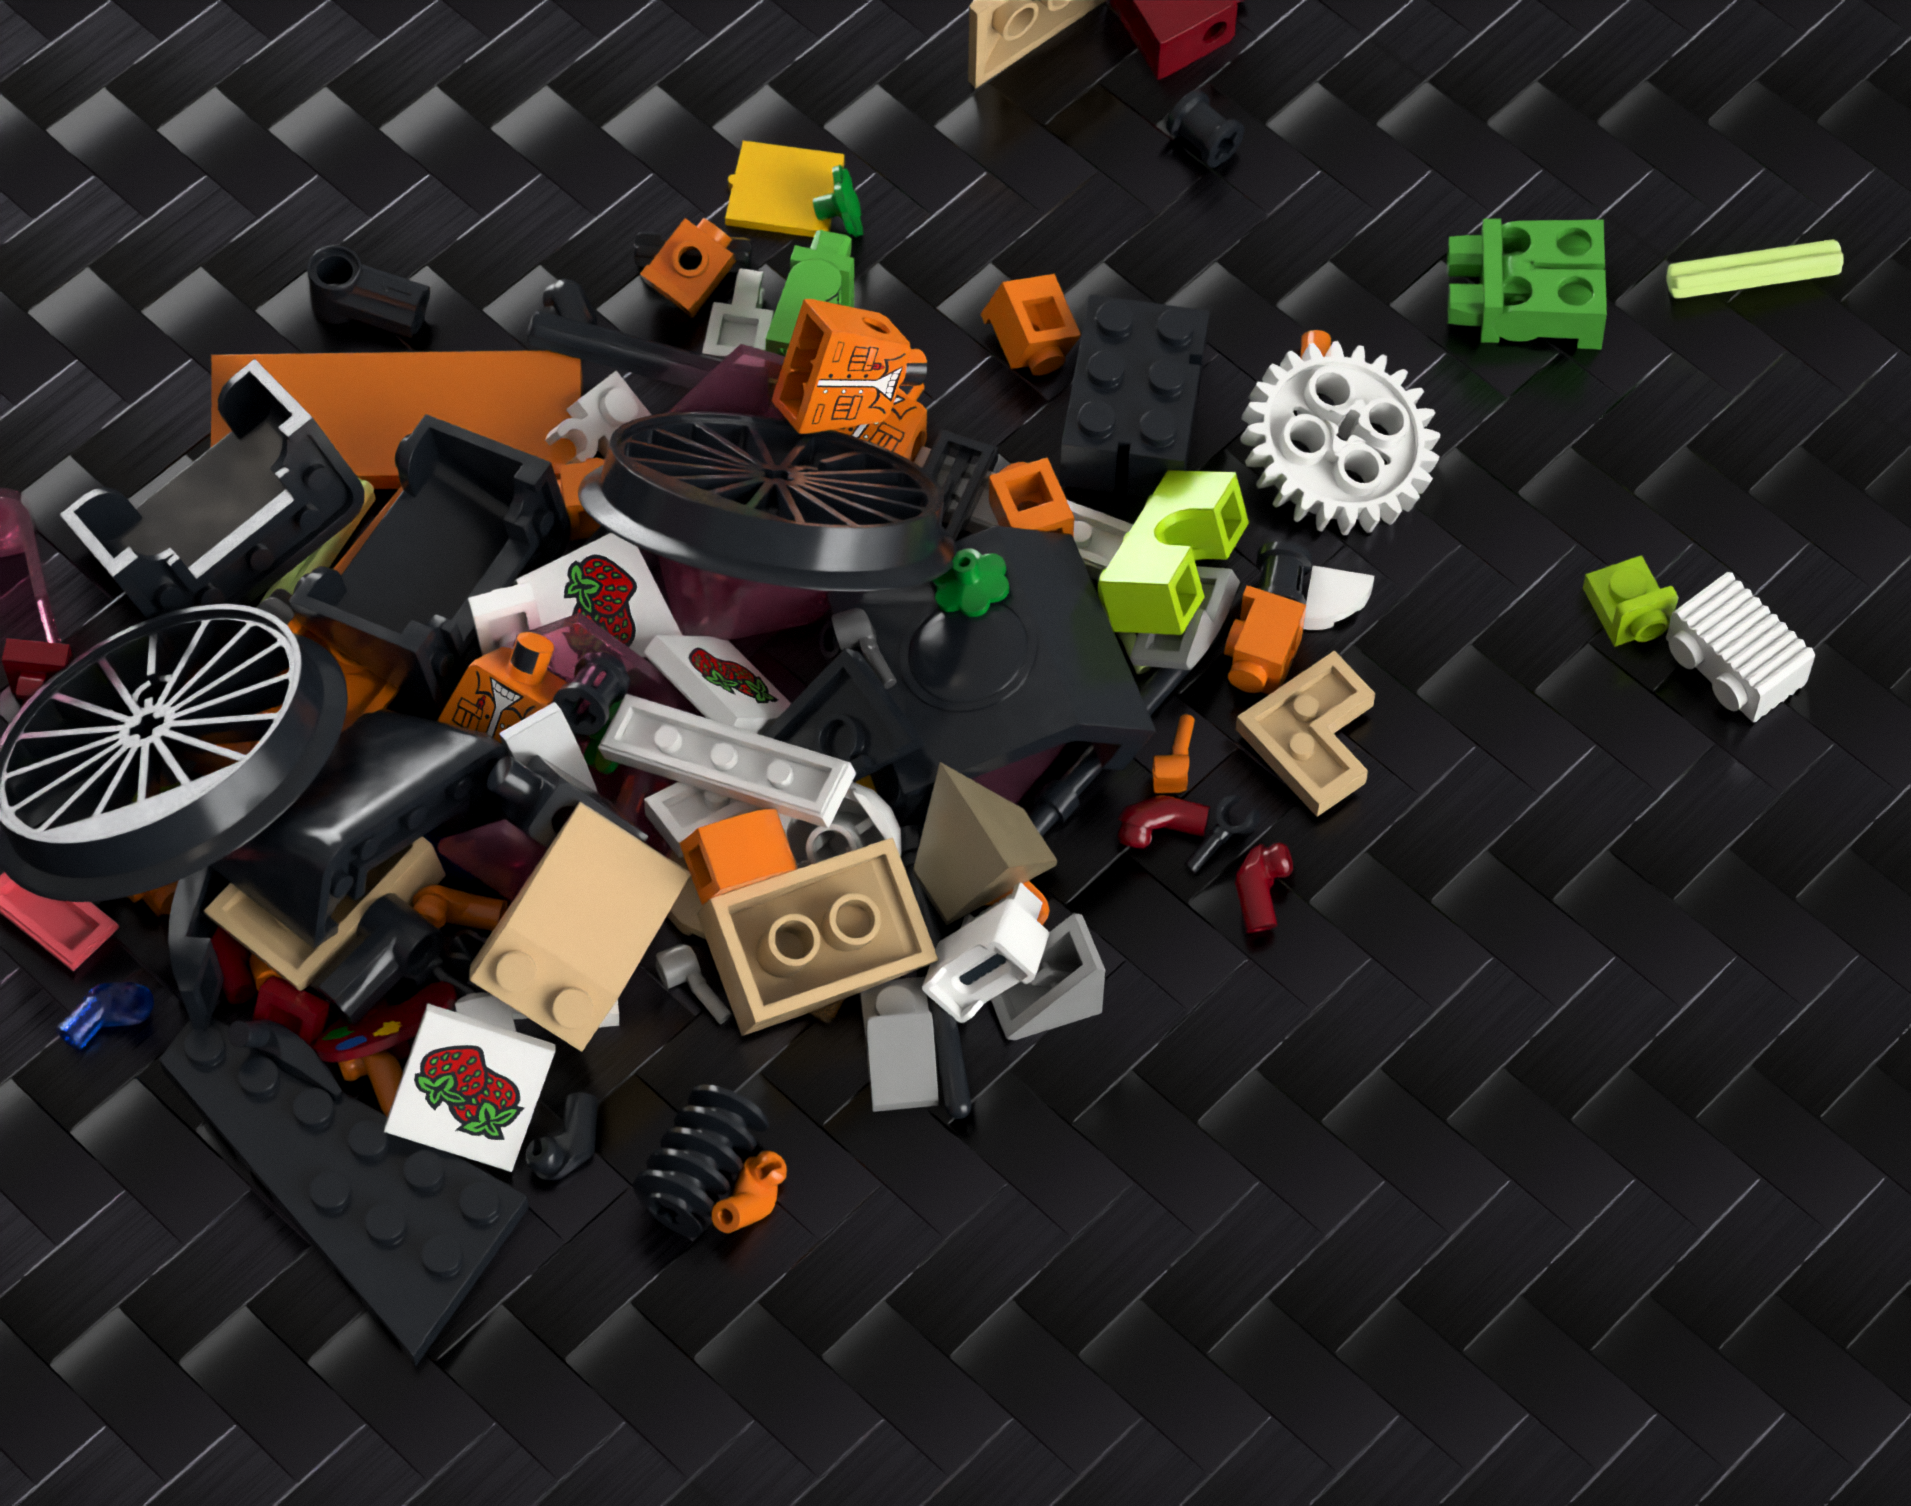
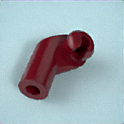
[1117,795,1211,849]
[1235,843,1293,933]
[211,926,257,1004]

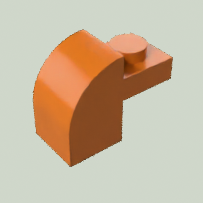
[680,809,798,905]

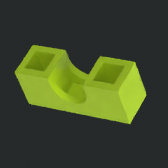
[1098,470,1249,635]

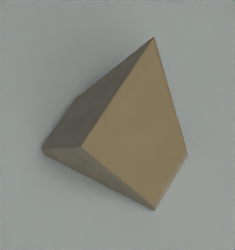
[913,762,1057,926]

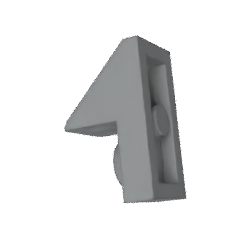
[860,977,939,1112]

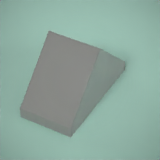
[991,913,1105,1040]

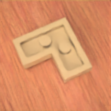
[1236,650,1375,817]

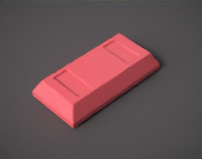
[0,872,120,971]

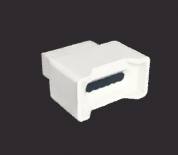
[922,882,1049,1023]

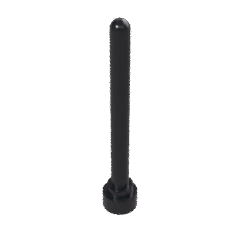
[900,824,971,1119]

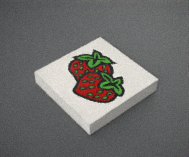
[513,533,683,683]
[644,635,791,735]
[384,1003,555,1172]

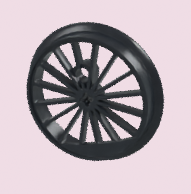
[578,411,957,591]
[0,604,348,902]

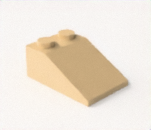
[968,0,1106,88]
[470,802,691,1052]
[204,837,446,992]
[697,837,939,1036]

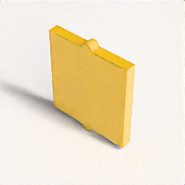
[725,141,845,237]

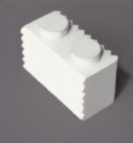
[1666,572,1815,722]

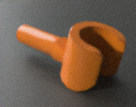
[1152,714,1195,794]

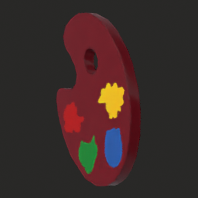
[315,981,458,1062]

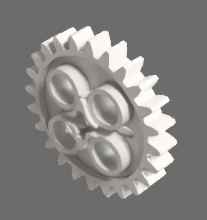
[1240,341,1440,535]

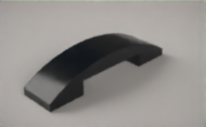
[168,866,231,1031]

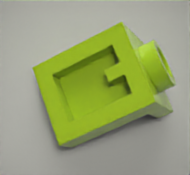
[1582,555,1679,647]

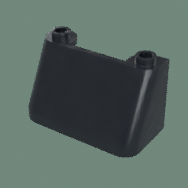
[59,359,364,620]
[289,414,571,712]
[209,709,509,948]

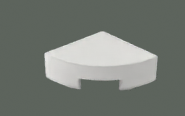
[1303,566,1374,630]

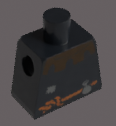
[487,755,648,848]

